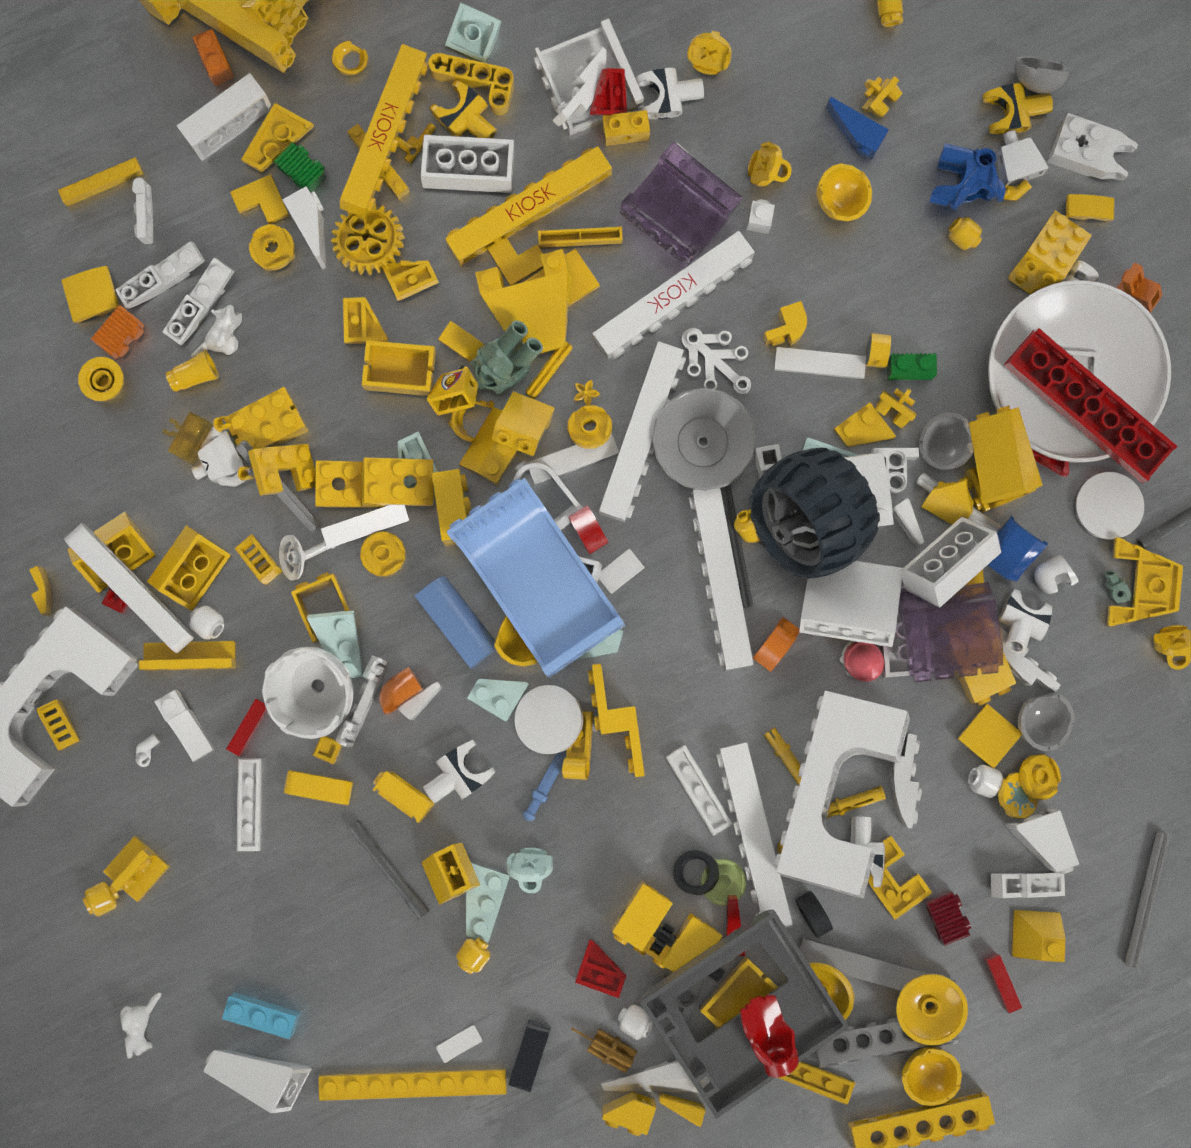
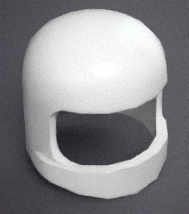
[1034,554,1079,594]

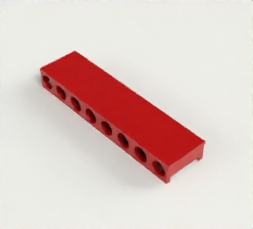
[1004,328,1178,484]

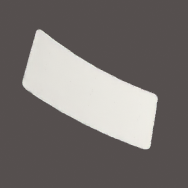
[436,1025,483,1063]

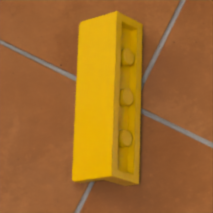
[139,641,236,671]

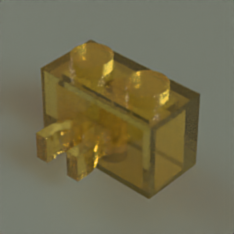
[162,411,213,466]

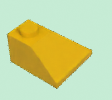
[1012,910,1066,962]

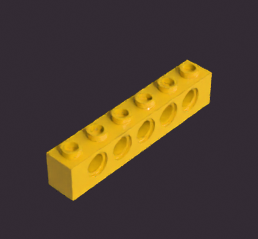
[848,1092,995,1148]

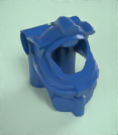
[929,143,1006,211]

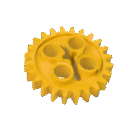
[331,203,405,275]

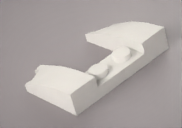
[335,655,389,747]

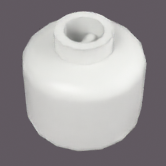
[189,606,224,640]
[968,764,1003,798]
[618,1004,653,1040]

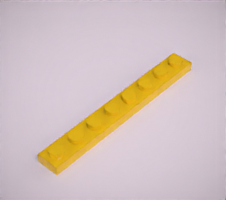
[319,1069,507,1101]

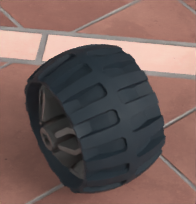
[749,448,880,579]

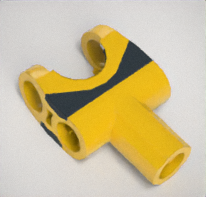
[429,80,497,139]
[982,83,1053,135]

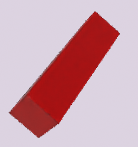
[226,699,267,756]
[726,895,745,956]
[983,953,1022,1014]

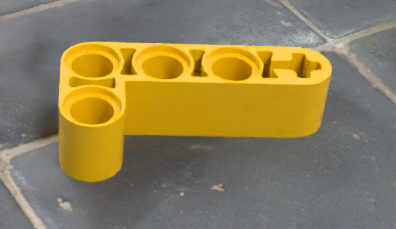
[428,53,514,115]

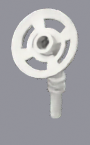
[279,535,339,580]

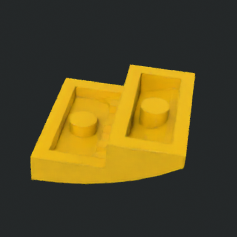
[61,266,119,323]

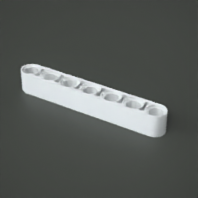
[64,523,195,653]

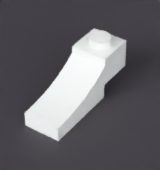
[155,690,214,762]
[991,872,1065,898]

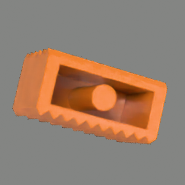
[193,29,234,86]
[91,305,145,360]

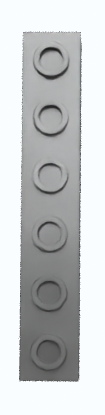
[815,1018,959,1069]

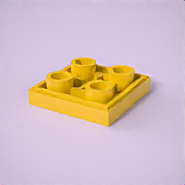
[957,704,1021,768]

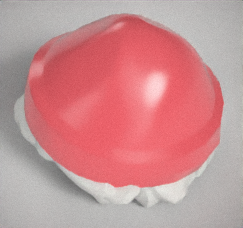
[840,641,884,682]

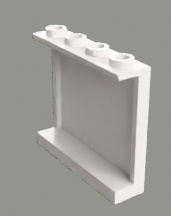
[533,18,644,136]
[799,561,903,647]

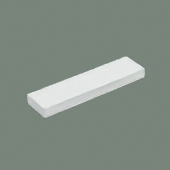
[774,347,866,380]
[527,434,619,485]
[665,745,733,836]
[237,758,263,851]

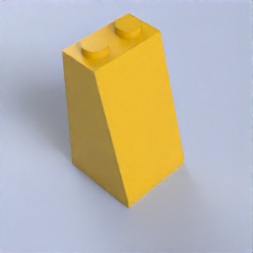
[969,405,1043,505]
[934,607,1016,706]

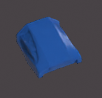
[988,516,1048,582]

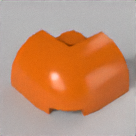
[379,667,424,715]

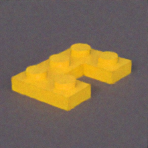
[248,444,315,496]
[868,836,932,920]

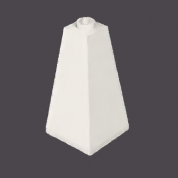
[203,1049,312,1113]

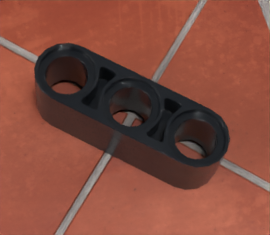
[508,1020,551,1092]

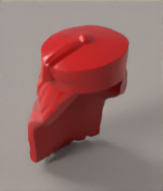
[740,995,799,1078]

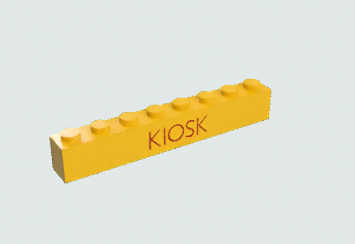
[340,44,429,218]
[445,146,612,266]

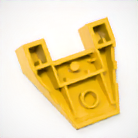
[475,249,572,354]

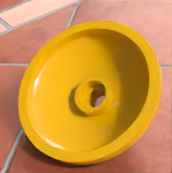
[809,963,854,1020]
[896,974,968,1045]

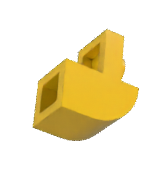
[763,301,807,346]

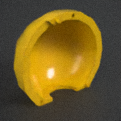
[816,163,872,222]
[494,615,537,667]
[901,1047,962,1106]

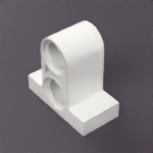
[870,448,919,495]

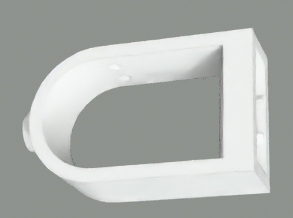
[513,460,583,530]

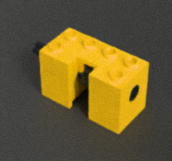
[612,881,725,982]

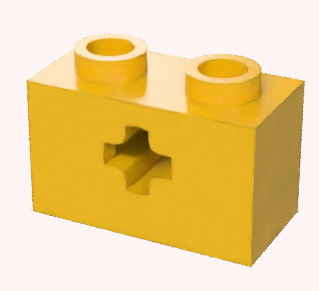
[603,110,650,146]

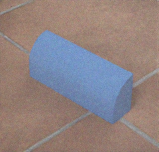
[414,575,496,669]

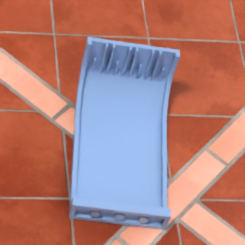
[446,478,626,678]

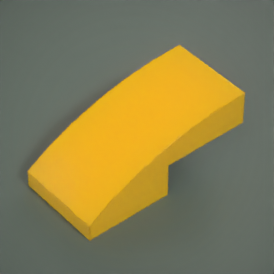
[1066,194,1114,222]
[438,321,485,363]
[29,566,53,616]

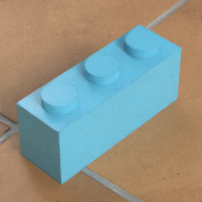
[222,992,301,1039]

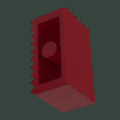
[924,890,971,946]

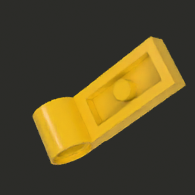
[562,711,593,780]

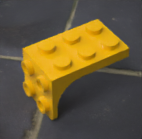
[1008,210,1092,295]

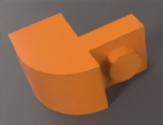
[1117,262,1163,313]
[753,617,800,672]

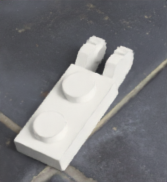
[132,177,153,244]

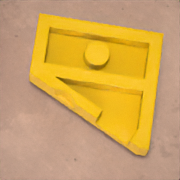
[382,261,439,301]

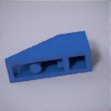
[826,97,889,159]

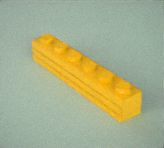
[347,123,410,200]
[58,157,144,206]
[538,226,623,248]

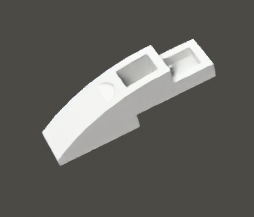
[552,47,606,126]
[115,241,205,309]
[162,258,235,345]
[991,621,1061,693]
[890,734,922,828]

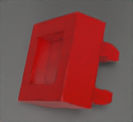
[101,587,128,614]

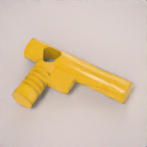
[397,123,436,164]

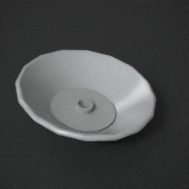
[652,388,757,491]

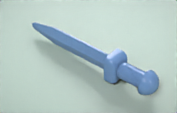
[523,750,567,821]

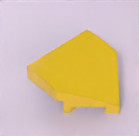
[921,478,974,525]

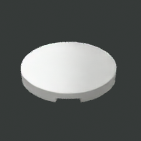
[1075,472,1144,540]
[515,685,583,754]

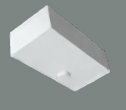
[177,73,272,161]
[421,135,515,193]
[900,517,1001,608]

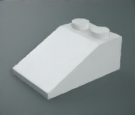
[282,187,326,269]
[844,452,894,527]

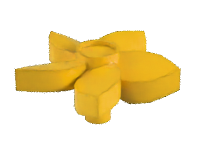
[574,380,600,405]

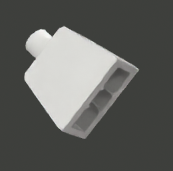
[997,130,1048,186]

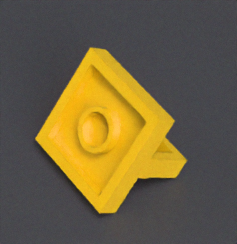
[103,836,170,902]

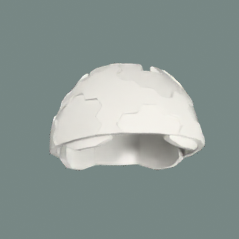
[262,647,354,739]

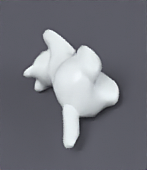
[191,305,242,358]
[120,992,162,1059]

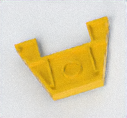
[1106,537,1183,626]

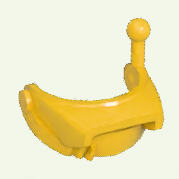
[448,400,495,443]

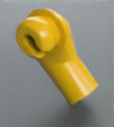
[1003,179,1032,201]

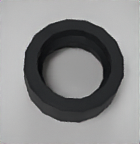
[673,850,720,895]
[795,891,833,938]

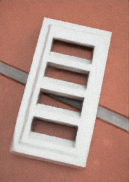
[892,498,924,547]
[397,682,442,720]

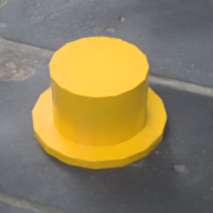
[78,357,124,401]

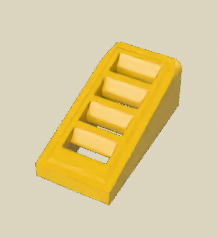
[235,534,282,585]
[36,699,80,751]
[658,1092,706,1127]

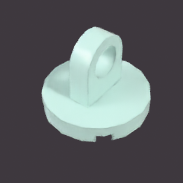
[507,848,553,893]

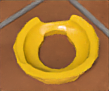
[332,41,368,76]

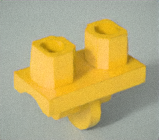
[861,76,903,118]
[875,388,917,428]

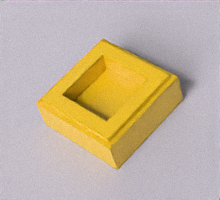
[312,736,342,764]

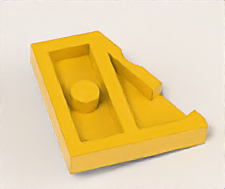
[343,297,388,344]
[833,402,896,448]

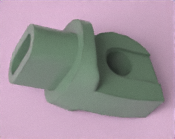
[1104,570,1133,604]

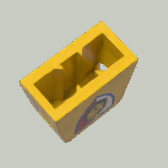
[427,365,478,416]

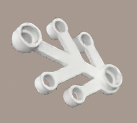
[682,328,751,395]

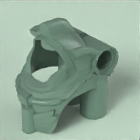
[471,320,543,395]

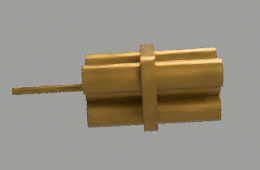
[571,1028,637,1073]

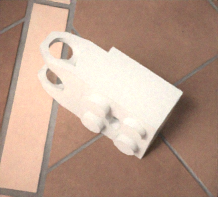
[1047,113,1138,181]

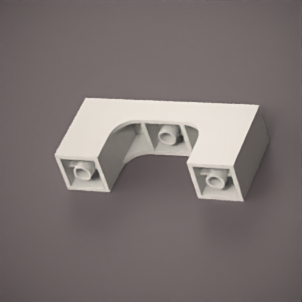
[0,607,141,807]
[774,691,910,899]

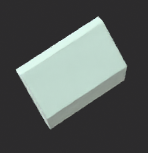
[445,3,502,63]

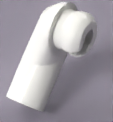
[135,733,161,767]

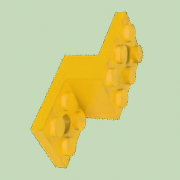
[315,457,433,508]
[588,664,645,777]

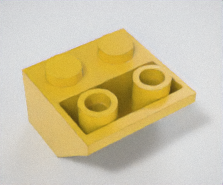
[421,843,481,905]
[601,1091,656,1136]

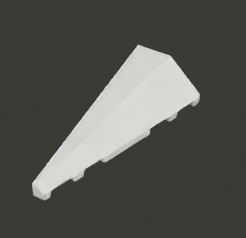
[601,1060,710,1093]

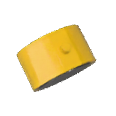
[866,333,891,369]

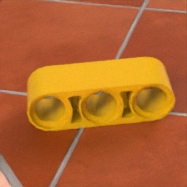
[283,770,353,805]

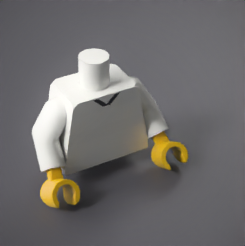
[191,416,255,487]

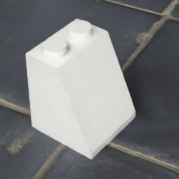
[1006,809,1079,874]

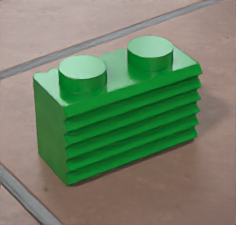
[273,142,326,193]
[887,353,937,380]

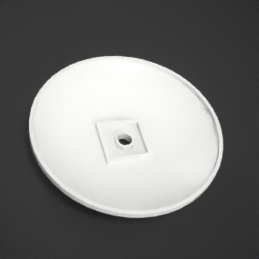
[988,280,1171,462]

